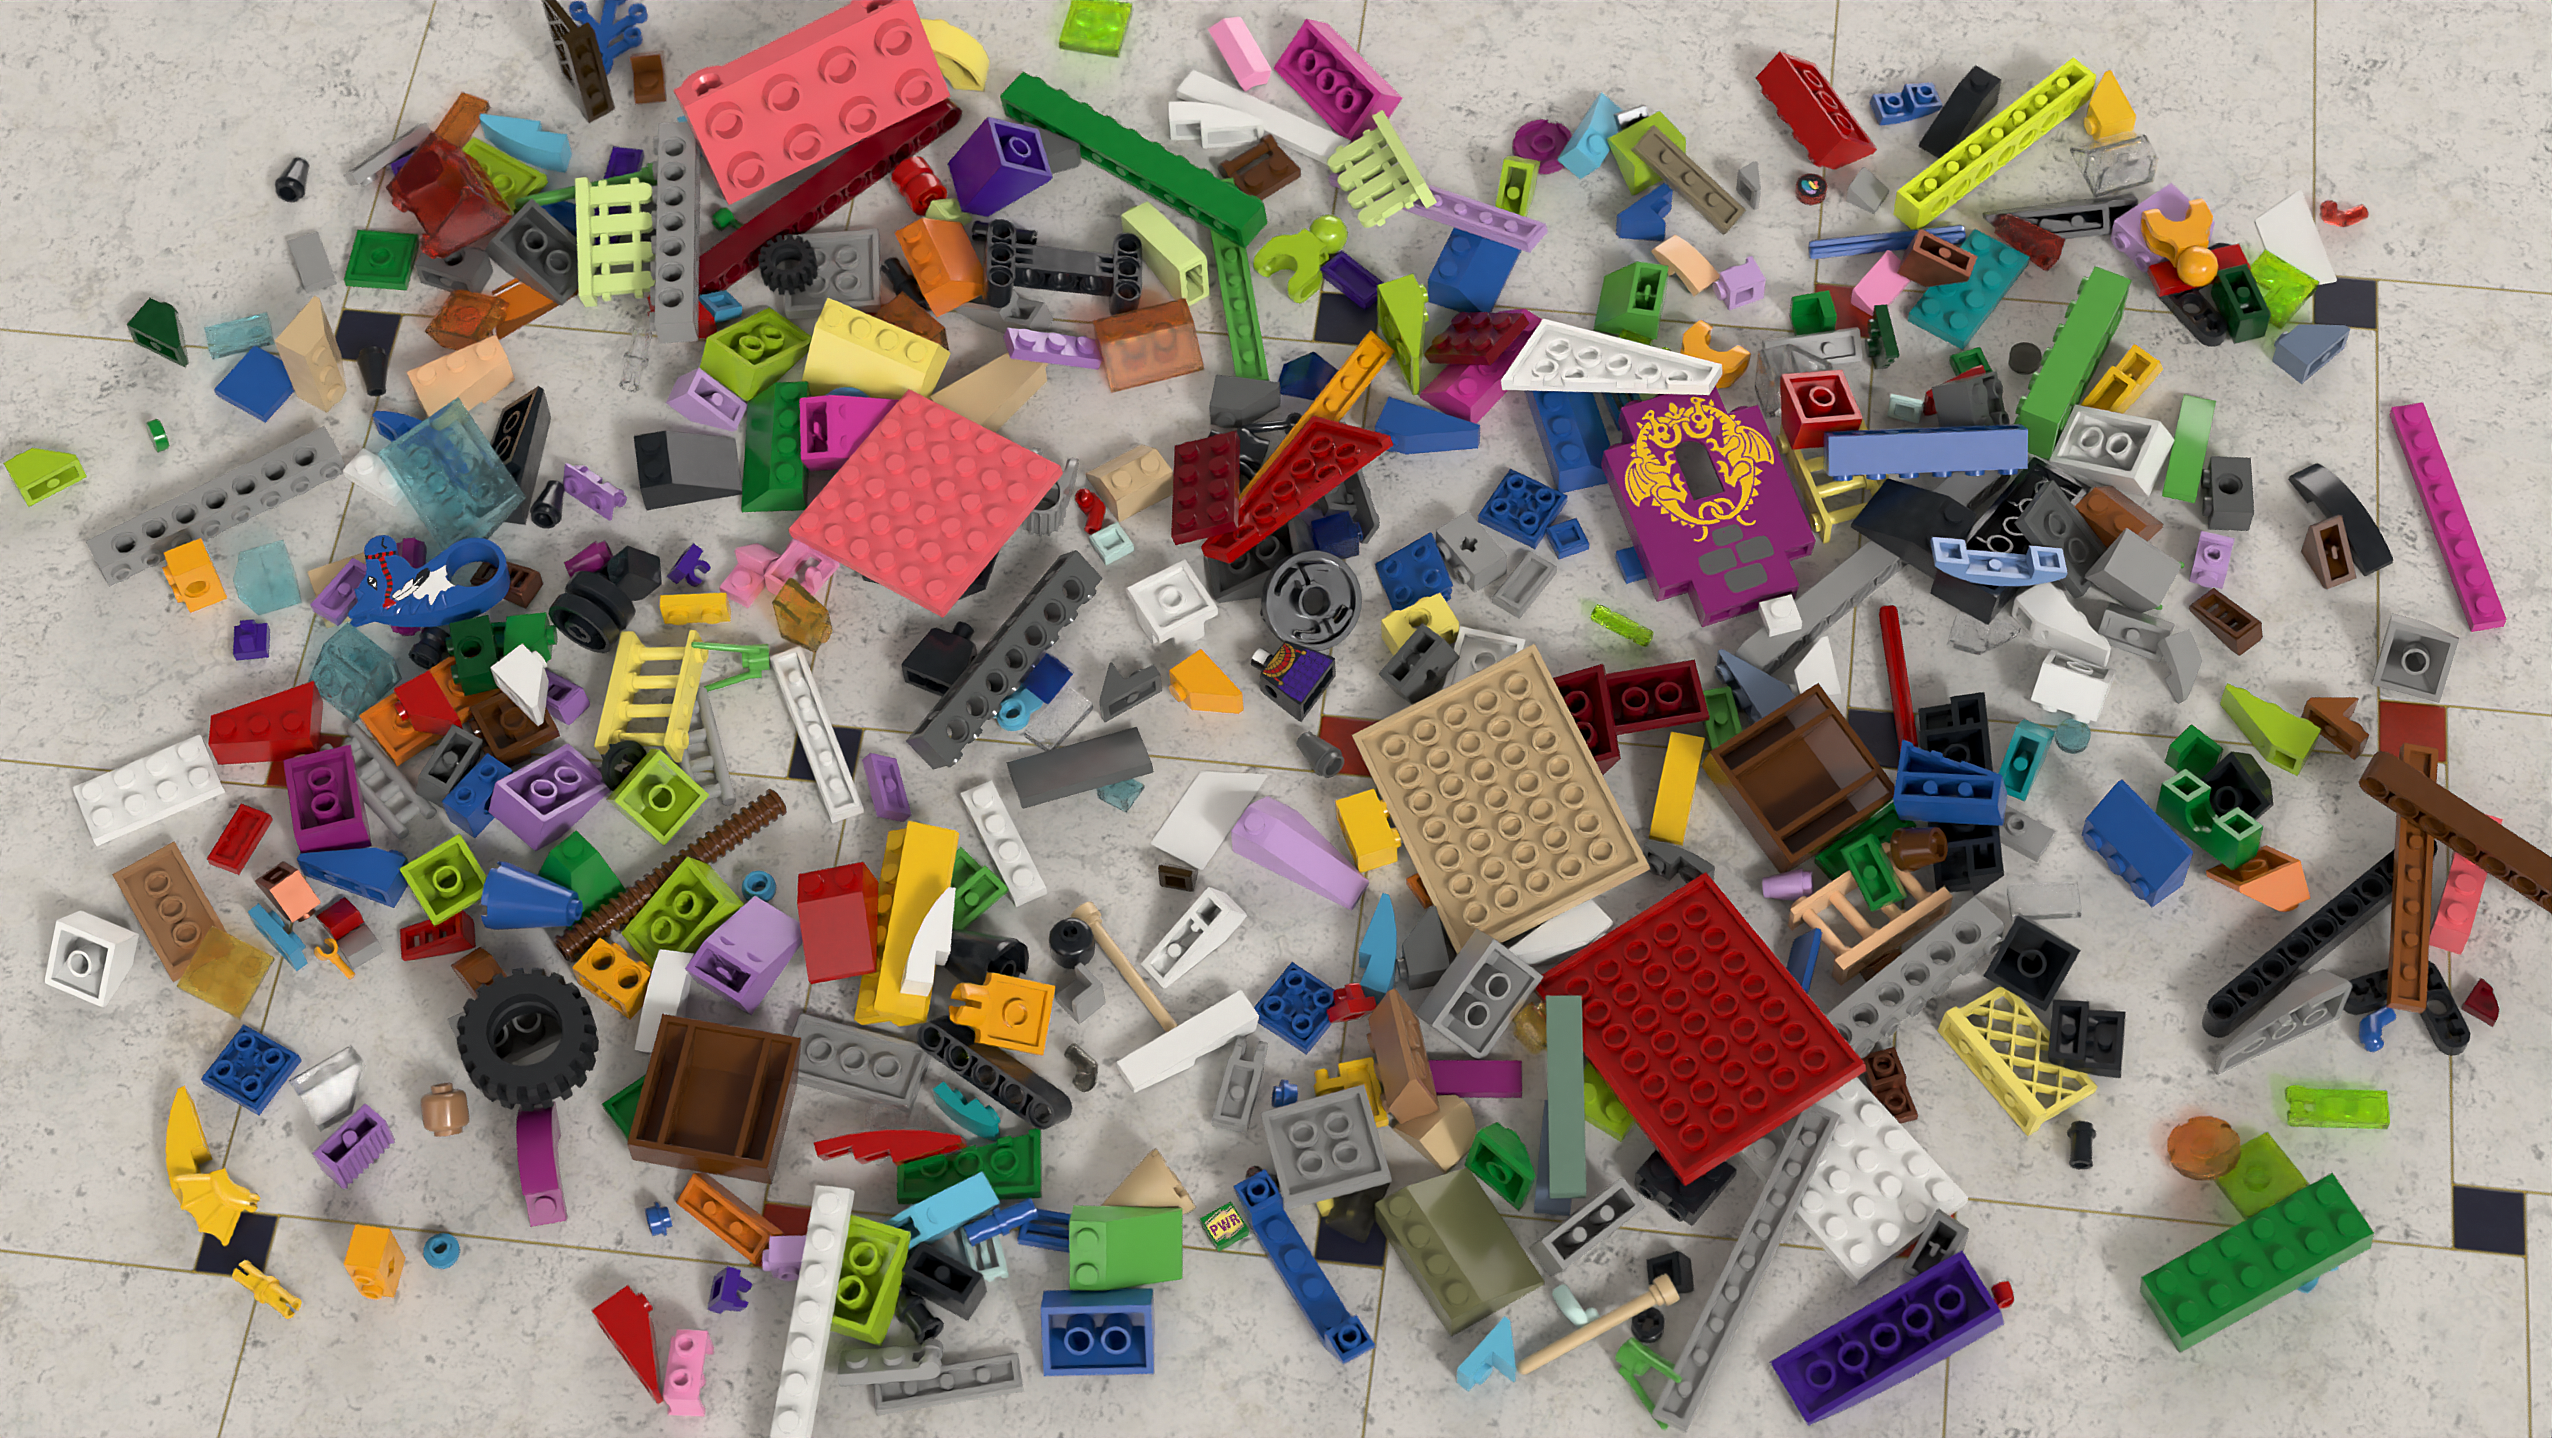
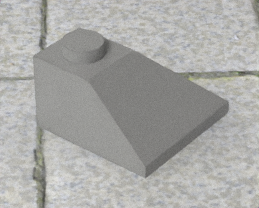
[2372,613,2459,703]

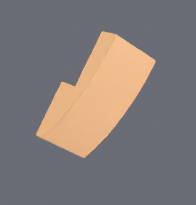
[1651,234,1720,296]

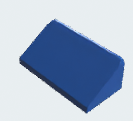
[1786,928,1822,994]

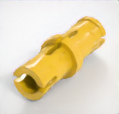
[232,1260,302,1319]

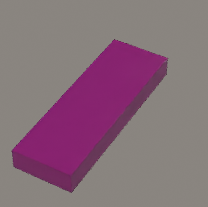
[1429,1060,1522,1098]

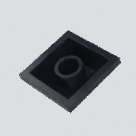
[2200,751,2274,820]
[1983,913,2081,1012]

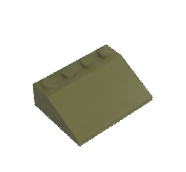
[1375,1168,1545,1337]

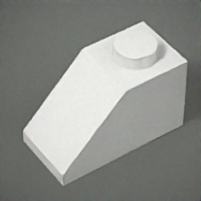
[1788,636,1841,710]
[490,644,549,726]

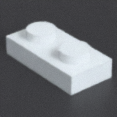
[342,448,415,507]

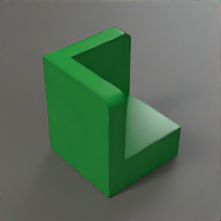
[1789,290,1837,336]
[2164,724,2223,779]

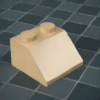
[1086,444,1173,522]

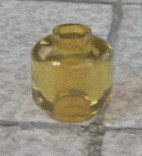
[1512,1002,1547,1055]

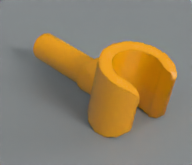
[314,938,355,980]

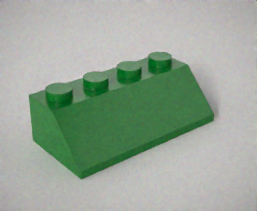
[741,381,811,512]

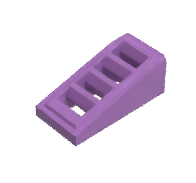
[545,668,590,725]

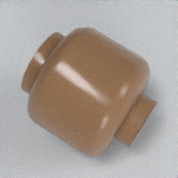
[421,1083,470,1137]

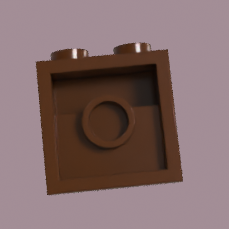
[469,692,560,768]

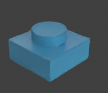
[699,290,743,322]

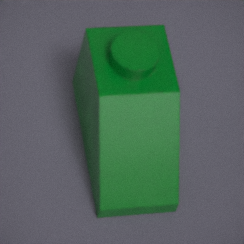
[503,612,558,663]

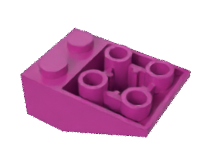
[800,395,899,472]

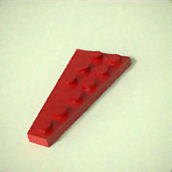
[1201,416,1393,564]

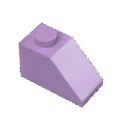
[666,368,748,432]

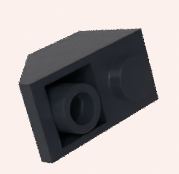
[594,545,662,601]

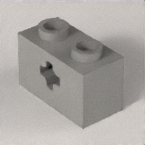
[1436,511,1507,593]

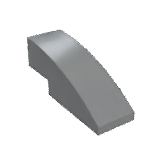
[953,289,1054,334]

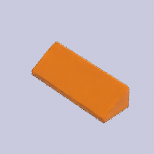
[675,1173,783,1264]

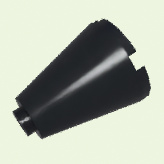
[943,928,1029,985]

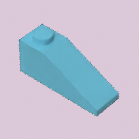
[1557,92,1623,179]

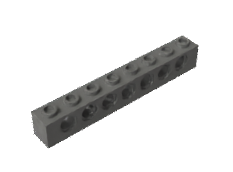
[906,550,1103,769]

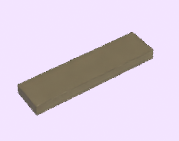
[1631,125,1746,235]

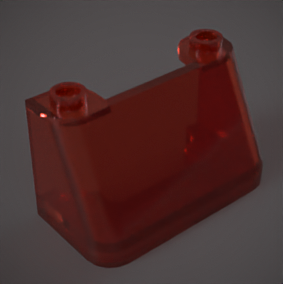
[386,131,514,259]

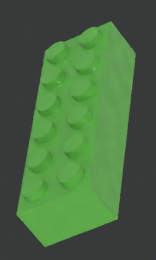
[2014,266,2131,461]

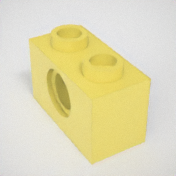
[1381,593,1459,656]

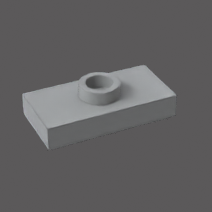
[1999,805,2055,862]

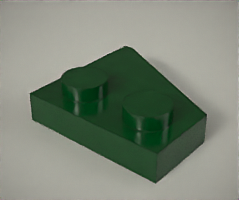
[1865,304,1900,370]

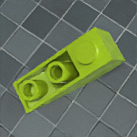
[2220,683,2321,776]

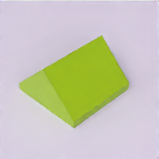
[1606,111,1686,196]

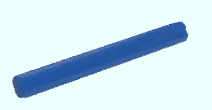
[1808,225,1966,259]

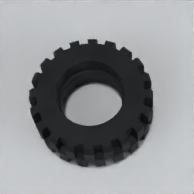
[456,967,599,1111]

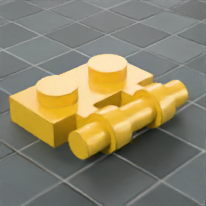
[1313,1057,1388,1128]

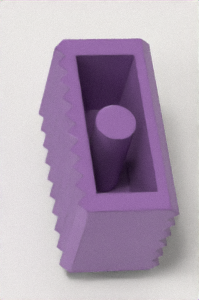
[312,1103,395,1189]

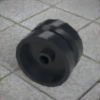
[548,570,636,654]

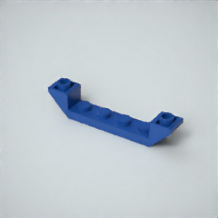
[1234,1169,1375,1365]

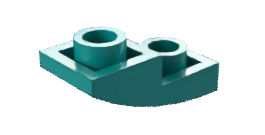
[932,1081,1001,1142]

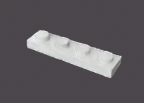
[960,780,1047,907]

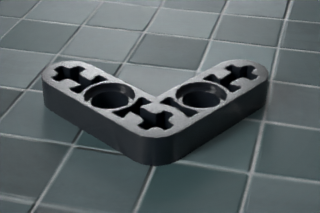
[2156,243,2231,347]
[2343,960,2471,1056]

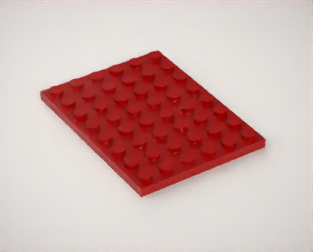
[1534,872,1867,1186]

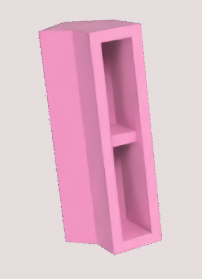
[1208,17,1272,92]

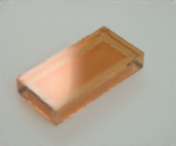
[431,92,490,152]

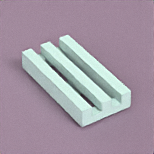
[960,1208,1009,1282]

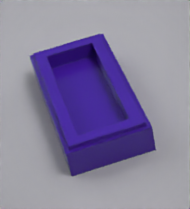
[1320,250,1384,310]

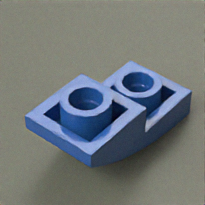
[1869,82,1943,126]

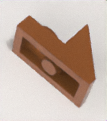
[630,50,666,105]
[2301,697,2369,760]

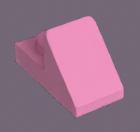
[719,543,782,608]

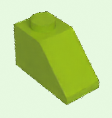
[1495,155,1540,217]
[3,448,87,507]

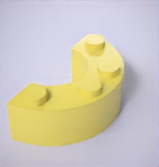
[920,19,990,91]

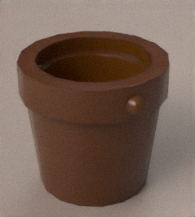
[1890,826,1948,873]

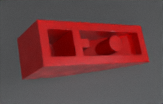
[591,1285,664,1405]

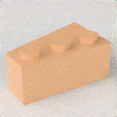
[407,335,515,434]

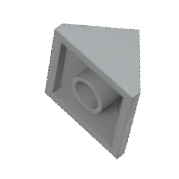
[2085,528,2181,613]

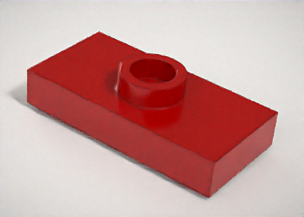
[207,803,273,875]

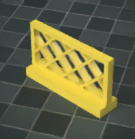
[1937,986,2098,1136]

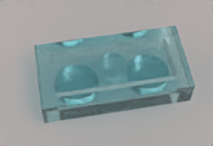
[205,312,275,360]

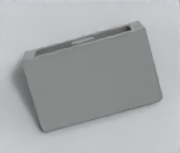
[2098,603,2175,662]

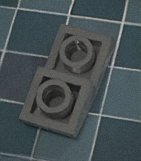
[1643,840,1715,883]

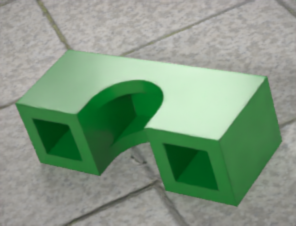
[2155,769,2264,871]

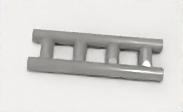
[661,687,736,815]
[320,724,437,840]

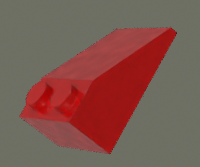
[797,862,879,984]

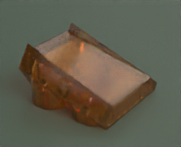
[425,289,510,351]

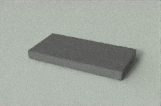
[1006,727,1154,809]

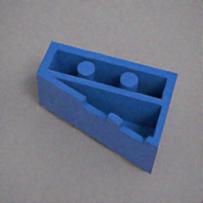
[1893,740,2008,826]

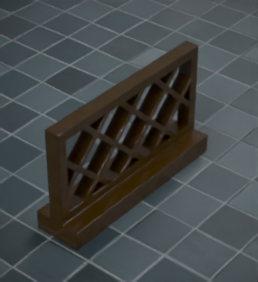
[541,0,615,124]

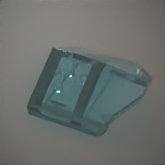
[233,540,302,615]

